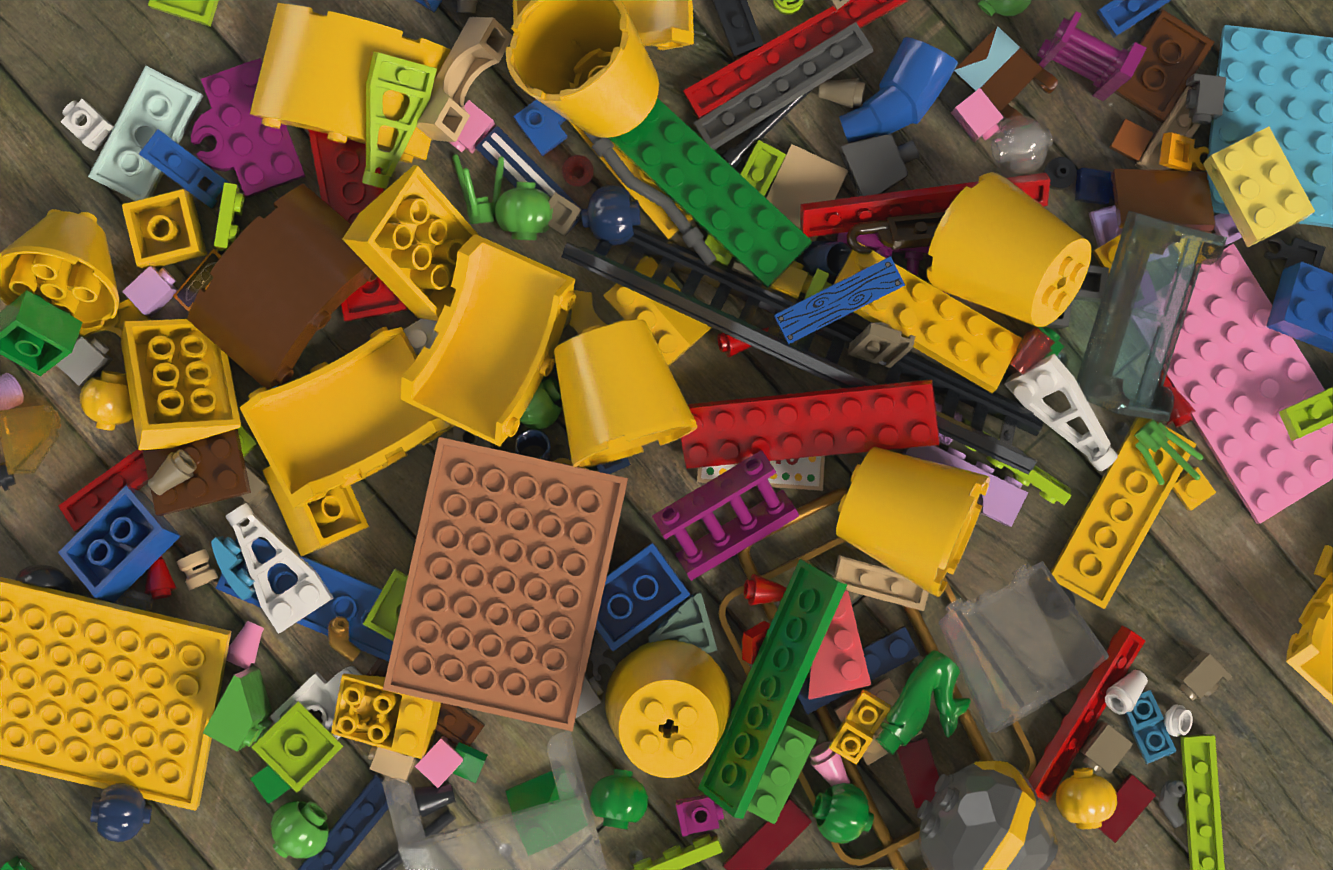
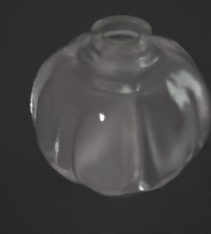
[991,115,1053,175]

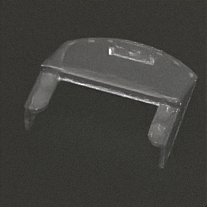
[382,730,608,870]

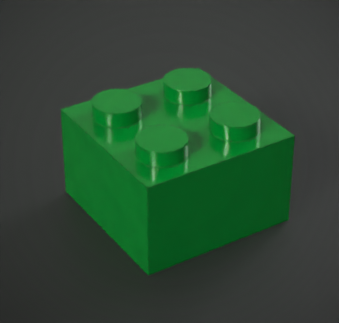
[0,290,83,377]

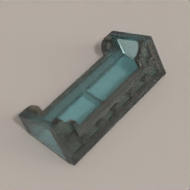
[1076,211,1227,421]

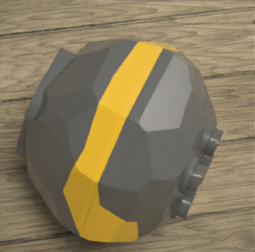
[917,761,1058,870]

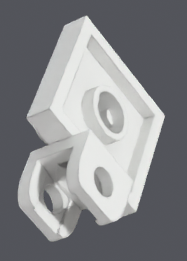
[270,666,362,740]

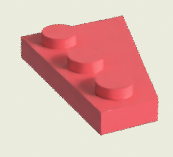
[808,591,871,700]

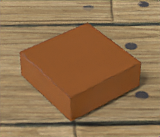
[1109,119,1153,163]

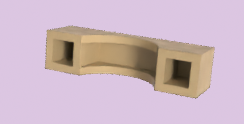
[416,17,512,142]

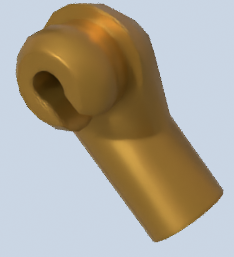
[328,616,362,663]

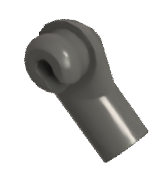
[1158,780,1187,828]

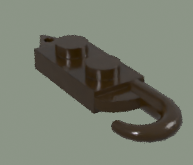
[846,212,945,254]

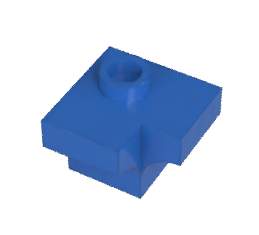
[513,100,568,156]

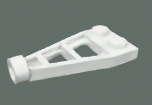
[1004,354,1118,471]
[225,503,334,634]

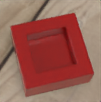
[742,621,771,665]

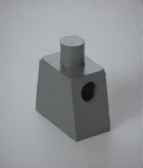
[839,134,919,196]

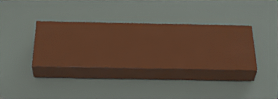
[367,658,485,747]

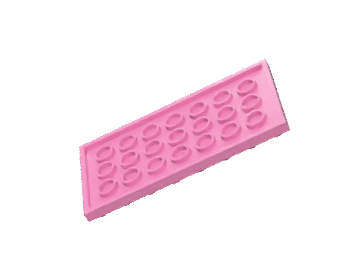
[1125,244,1333,524]

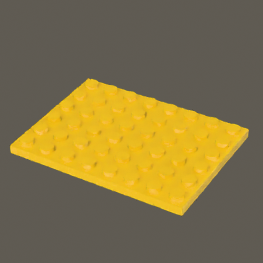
[0,577,231,811]

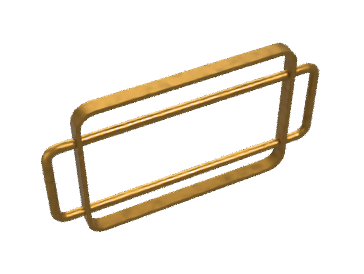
[718,488,1036,870]

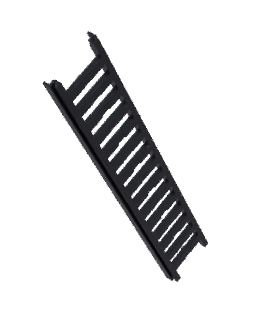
[561,223,1044,475]

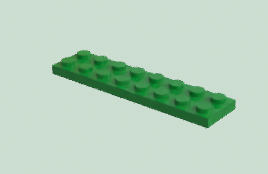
[609,98,812,289]
[698,559,847,819]

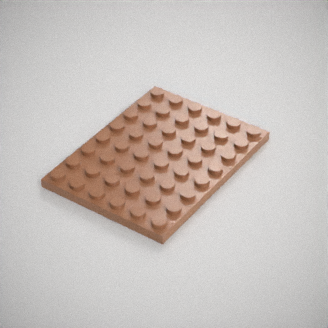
[383,437,628,731]

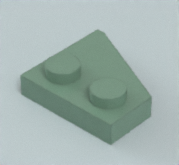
[648,590,717,653]

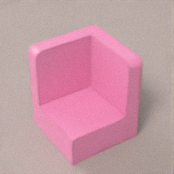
[415,736,463,788]

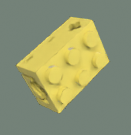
[1203,127,1315,247]

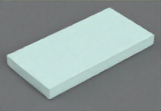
[88,66,203,201]

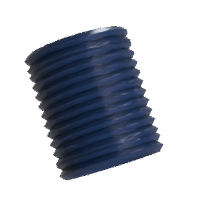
[803,241,851,277]
[515,429,550,461]

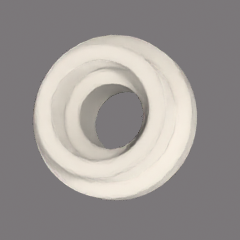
[1164,704,1193,737]

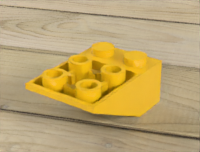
[331,674,441,759]

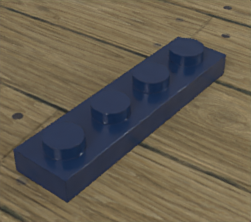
[798,626,920,714]

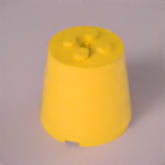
[506,0,659,138]
[927,172,1091,327]
[554,319,697,468]
[836,447,990,597]
[605,639,731,778]

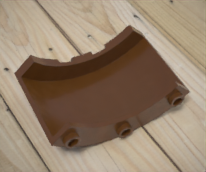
[187,184,378,390]

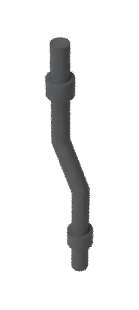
[584,131,717,266]

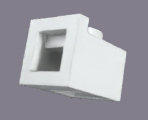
[61,99,114,151]

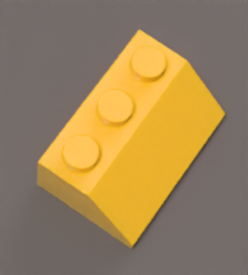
[603,257,712,367]
[262,466,369,557]

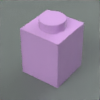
[122,266,178,317]

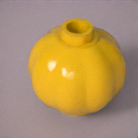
[80,371,133,431]
[1055,768,1117,829]

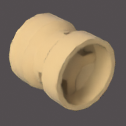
[176,549,219,591]

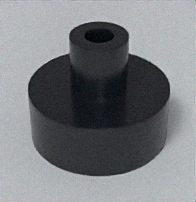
[1043,157,1077,190]

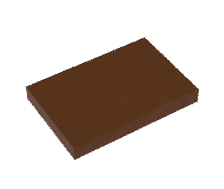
[1114,9,1215,123]
[1111,169,1215,231]

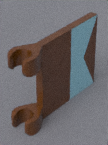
[953,26,1058,129]

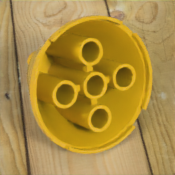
[0,209,119,330]

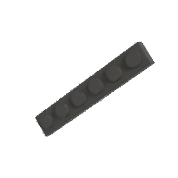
[694,22,873,150]

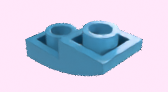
[211,536,256,600]
[1125,690,1177,764]

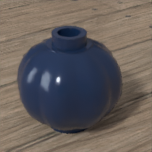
[582,185,641,245]
[90,783,152,842]

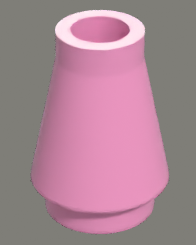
[226,621,264,669]
[809,742,850,786]

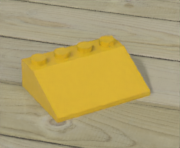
[342,165,479,321]
[121,319,241,450]

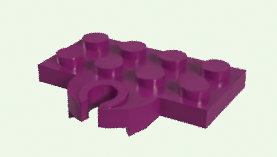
[191,58,306,198]

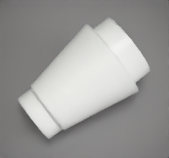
[1105,670,1148,714]

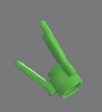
[452,154,504,224]
[1134,419,1203,485]

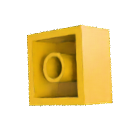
[122,189,207,270]

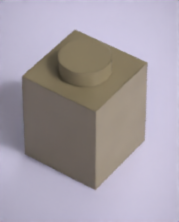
[1079,720,1133,774]

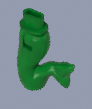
[875,650,971,755]

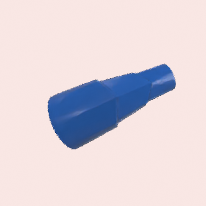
[839,37,958,143]

